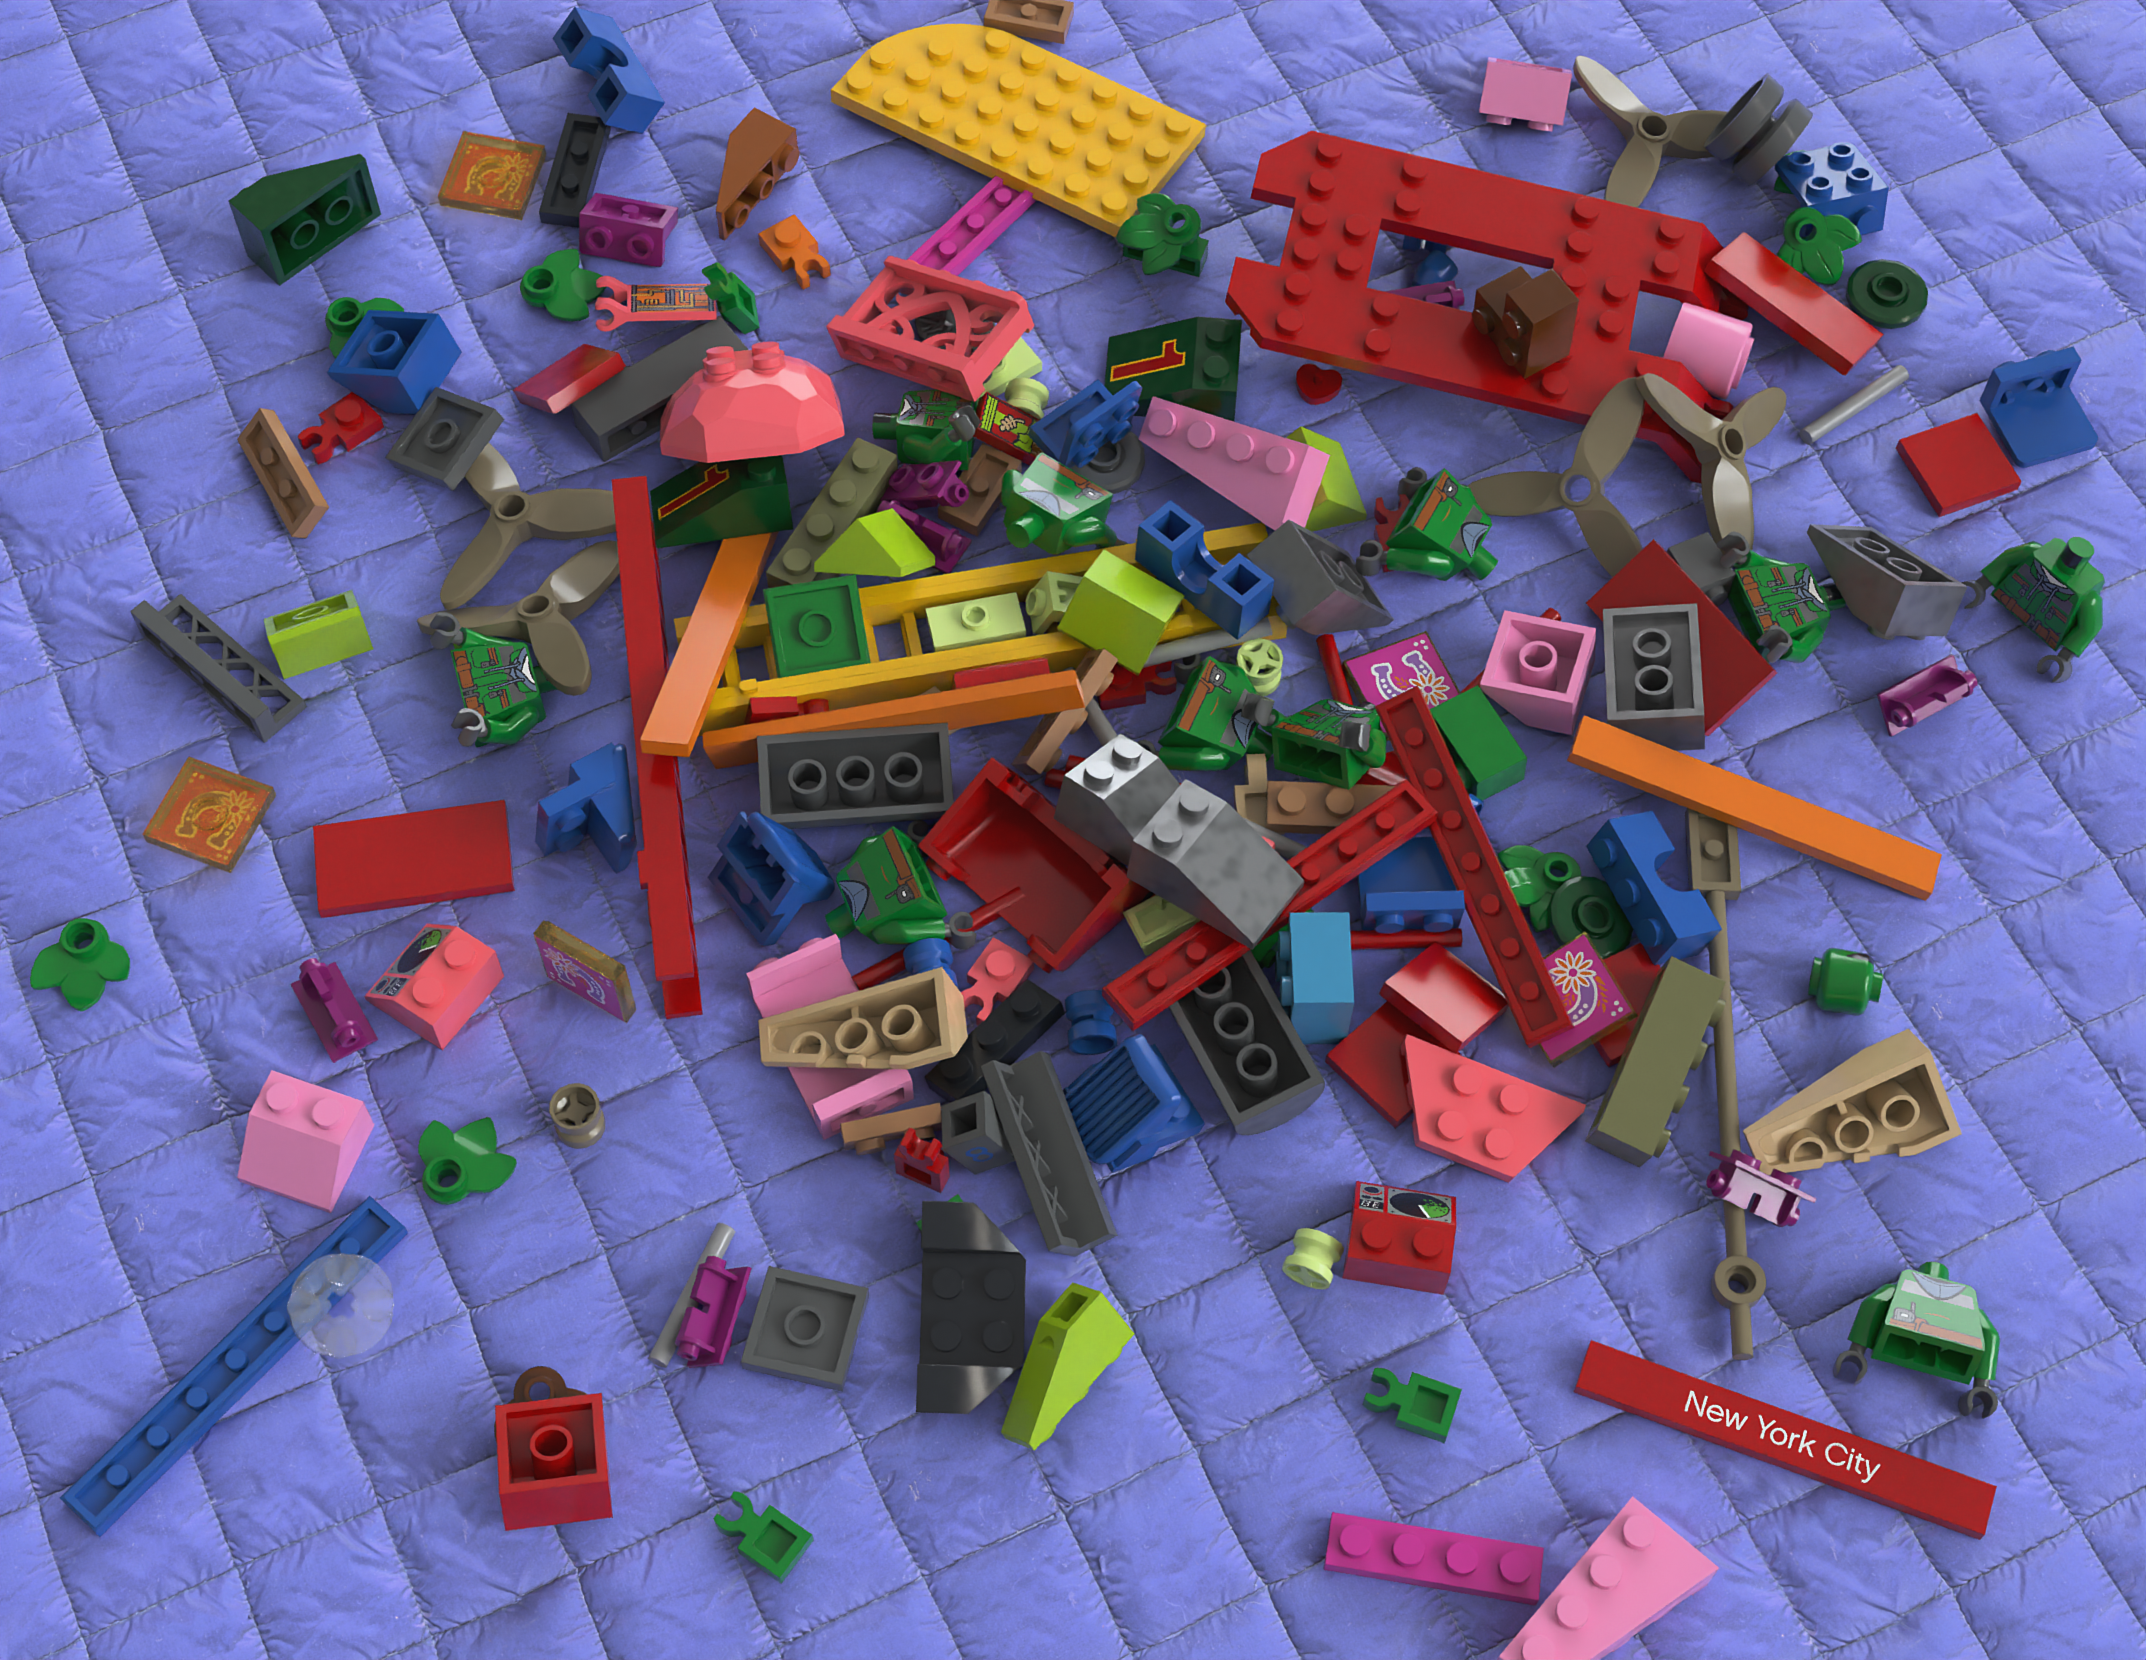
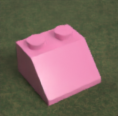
[1479,57,1572,132]
[1480,610,1596,735]
[237,1070,374,1213]

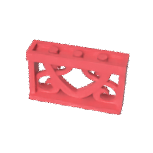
[826,255,1035,402]

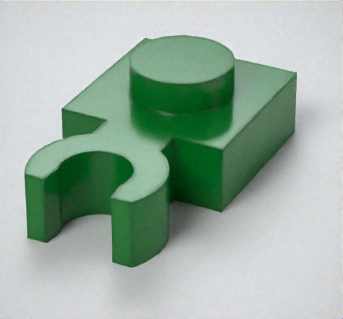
[702,262,760,334]
[1362,1368,1462,1443]
[713,1491,814,1584]

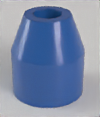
[1412,250,1458,287]

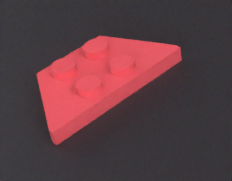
[1400,1034,1586,1183]

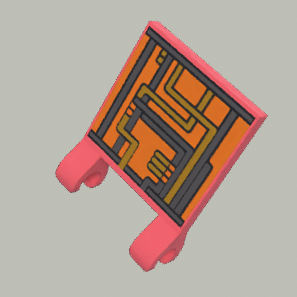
[595,276,717,332]

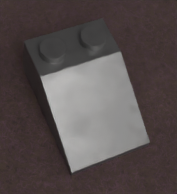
[1247,520,1394,635]
[1807,524,1967,640]
[1603,603,1705,751]
[1054,734,1180,866]
[1127,779,1304,950]

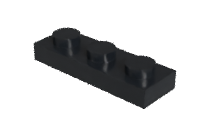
[539,113,611,228]
[924,979,1065,1103]

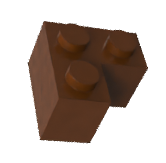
[1472,266,1579,379]

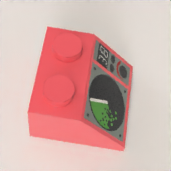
[364,923,504,1050]

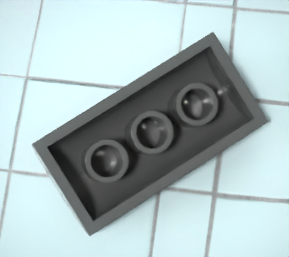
[757,723,954,829]
[1168,950,1325,1135]

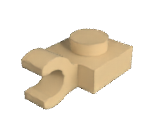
[1233,754,1285,835]

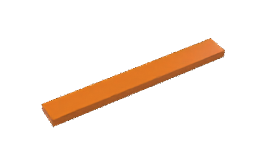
[640,531,779,757]
[702,670,1085,769]
[1567,715,1942,901]

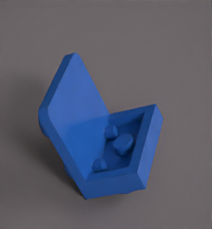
[1775,142,1889,237]
[1979,346,2098,468]
[1028,379,1142,468]
[1358,837,1465,934]

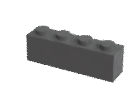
[571,316,749,462]

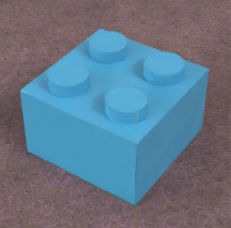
[1275,912,1354,1044]

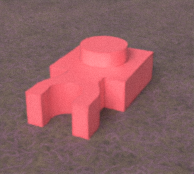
[961,937,1034,1025]

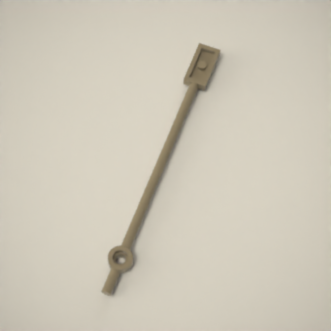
[1685,808,1766,1360]

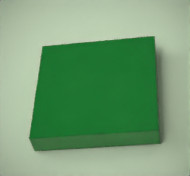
[763,574,871,678]

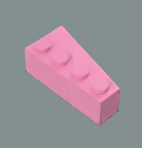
[1138,396,1330,531]
[1497,1497,1719,1660]

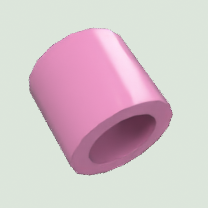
[1663,302,1754,400]

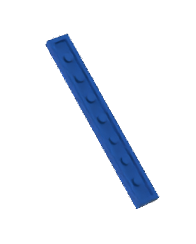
[60,1196,408,1537]

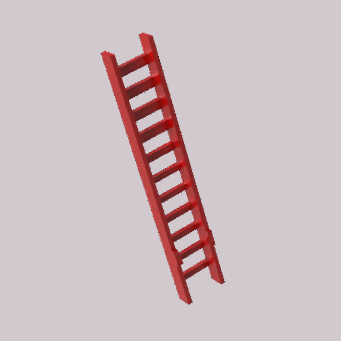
[612,476,703,1019]

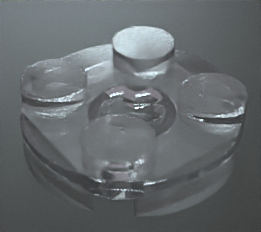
[287,1253,394,1359]

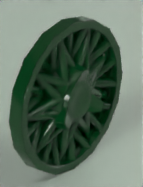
[1845,259,1928,329]
[1547,876,1634,961]

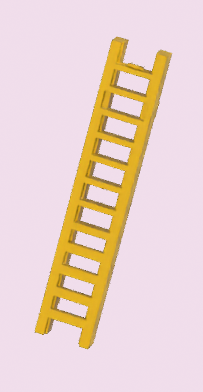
[674,522,1288,736]

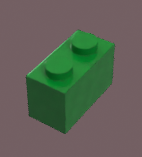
[1430,685,1527,801]

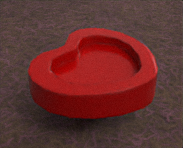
[1295,363,1342,405]

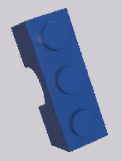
[553,7,665,134]
[1135,500,1274,640]
[1586,811,1722,965]

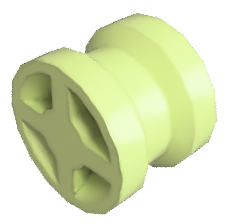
[1005,377,1049,420]
[1236,638,1283,696]
[1282,1228,1344,1289]

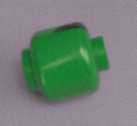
[1808,948,1883,1016]

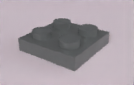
[385,387,504,491]
[741,1266,869,1392]

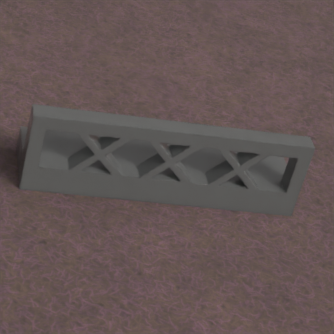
[130,594,307,743]
[981,1051,1118,1257]

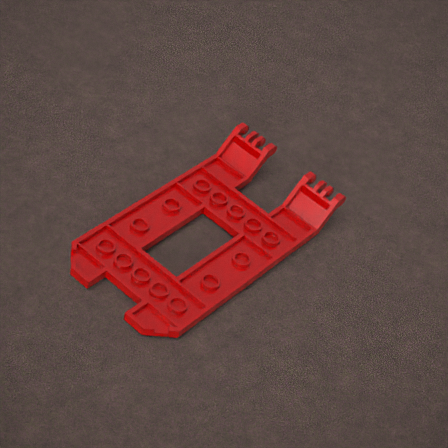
[1225,131,1749,483]

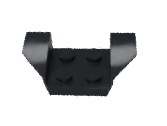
[916,1201,1026,1414]

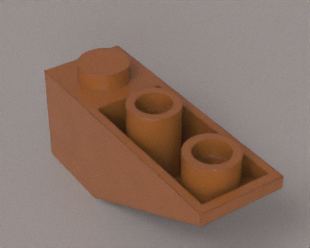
[716,107,799,241]

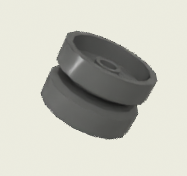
[1704,73,1813,186]

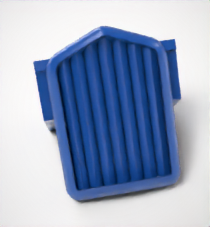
[535,742,637,874]
[707,811,835,947]
[1063,1034,1205,1173]

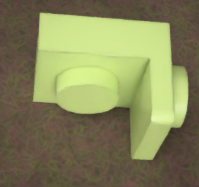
[1026,571,1083,634]

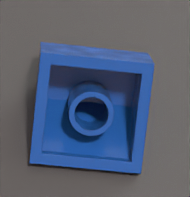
[327,310,462,415]

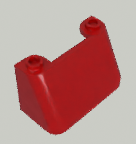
[918,757,1151,974]

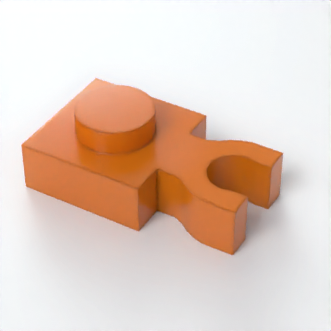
[758,214,831,290]

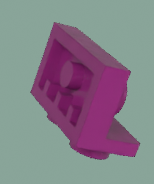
[579,193,678,267]

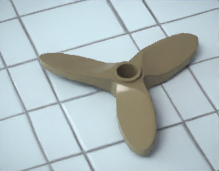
[1573,55,1744,208]
[1635,373,1787,555]
[1468,377,1646,577]
[440,442,616,610]
[417,540,620,696]

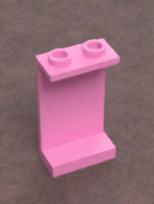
[746,934,914,1140]

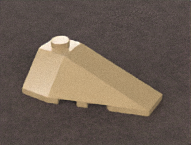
[758,967,968,1069]
[1743,1028,1962,1175]

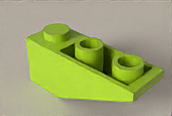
[1001,1282,1134,1451]

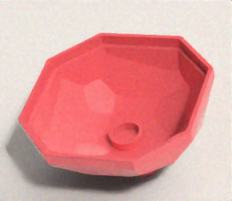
[660,342,845,463]

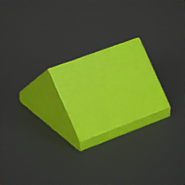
[1286,426,1367,532]
[814,508,935,577]
[1057,550,1185,676]
[263,590,373,679]

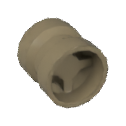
[549,1083,605,1149]

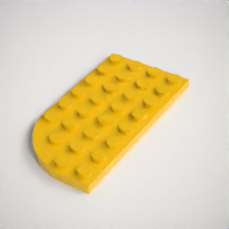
[831,24,1206,238]

